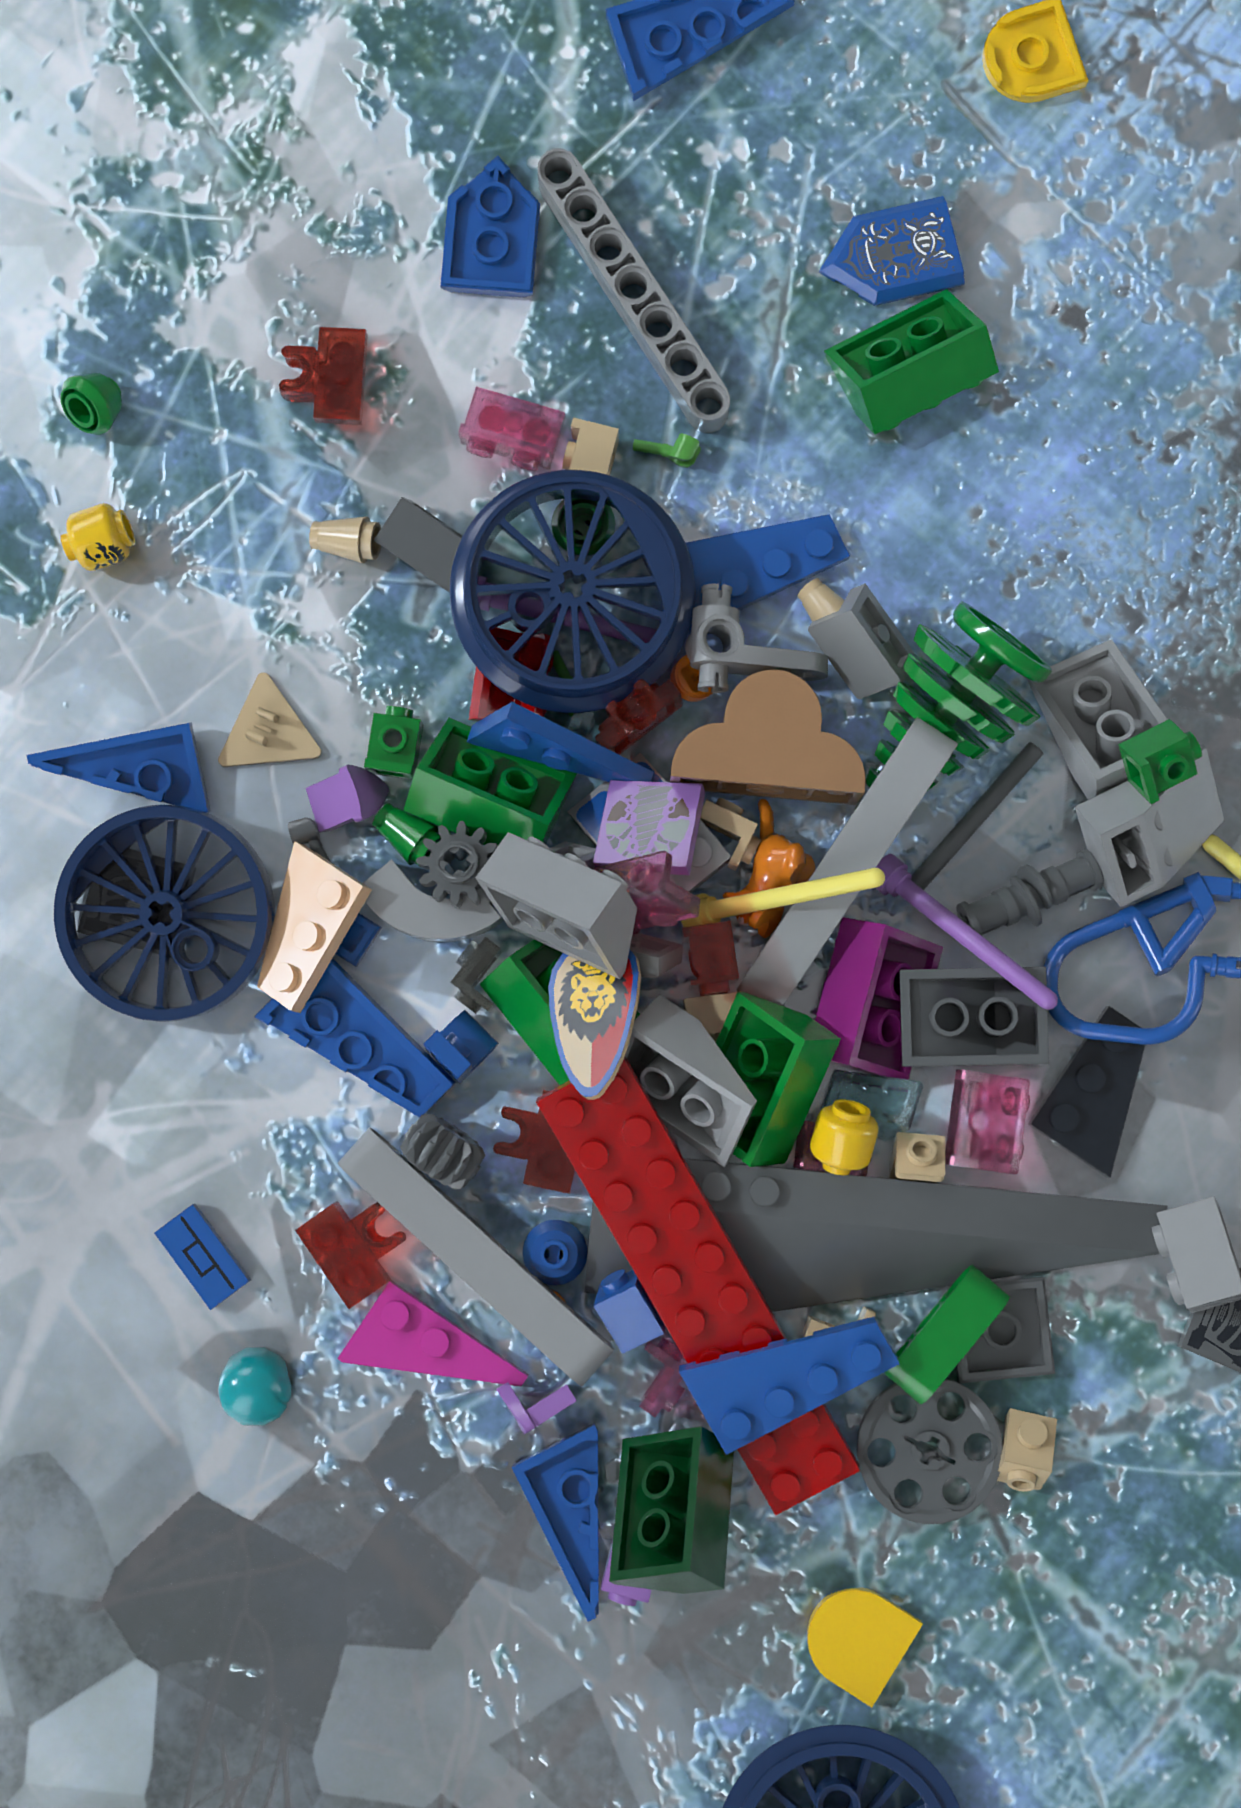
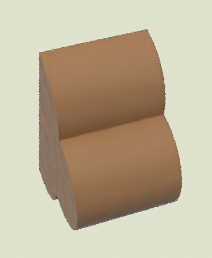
[670,670,866,805]

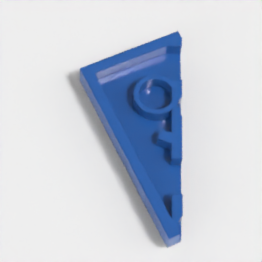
[467,702,654,782]
[26,722,210,812]
[512,1423,599,1622]

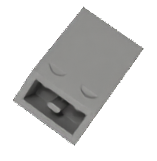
[1075,744,1224,907]

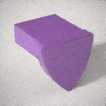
[306,764,389,833]
[496,1382,577,1435]

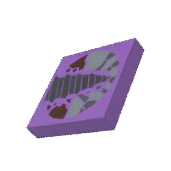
[593,780,705,875]

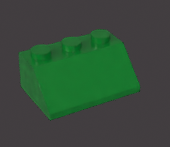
[824,289,999,435]
[404,717,577,846]
[480,940,640,1085]
[716,992,841,1167]

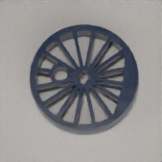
[54,805,275,1022]

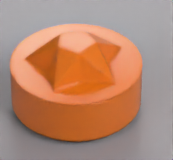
[670,655,713,702]

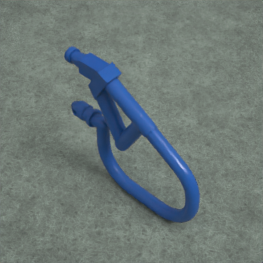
[1043,872,1241,1045]

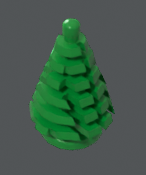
[854,601,1052,811]

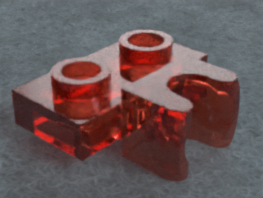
[279,327,368,425]
[595,679,683,755]
[493,1090,575,1194]
[295,1201,406,1309]

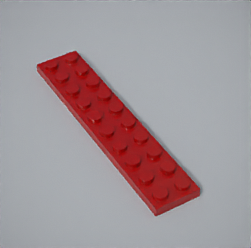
[536,1057,860,1516]

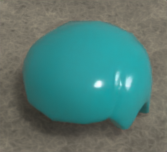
[218,1347,292,1426]

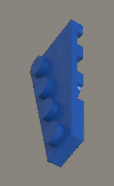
[606,0,795,101]
[642,514,850,635]
[254,958,457,1117]
[679,1316,899,1455]

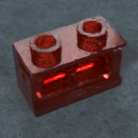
[680,921,739,997]

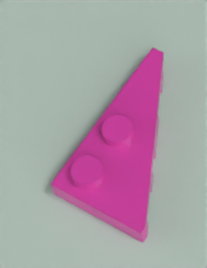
[337,1280,529,1386]

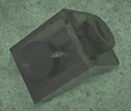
[450,937,503,1014]

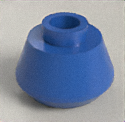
[522,1220,588,1286]

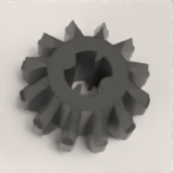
[400,1114,486,1189]

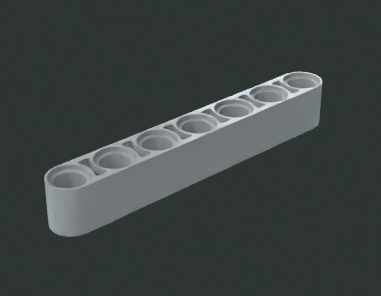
[538,148,730,433]
[736,717,958,1006]
[337,1127,615,1386]

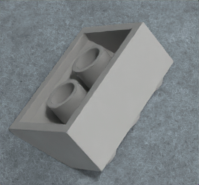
[475,832,637,979]

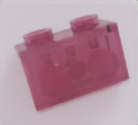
[458,386,566,471]
[593,850,701,935]
[945,1069,1030,1175]

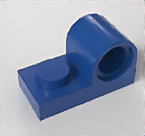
[423,1010,499,1084]

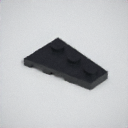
[1028,1006,1146,1178]

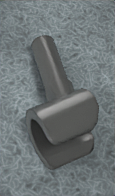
[288,817,331,862]

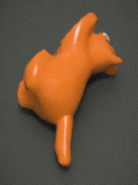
[723,799,815,938]

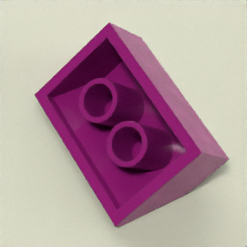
[815,917,943,1084]

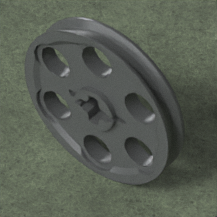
[856,1378,1003,1524]

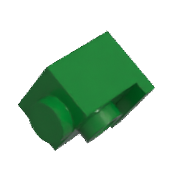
[364,706,424,780]
[1118,719,1202,804]

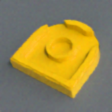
[982,0,1089,103]
[807,1587,923,1708]

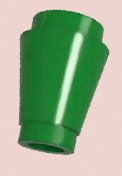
[372,803,442,868]

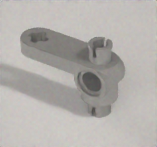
[685,584,828,693]

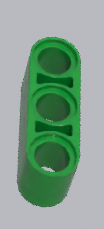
[884,1264,1010,1405]

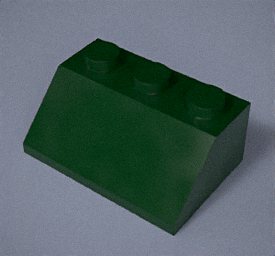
[609,1426,734,1594]

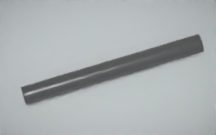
[911,742,1043,890]

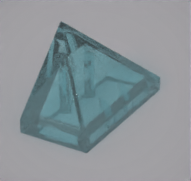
[823,1069,924,1141]

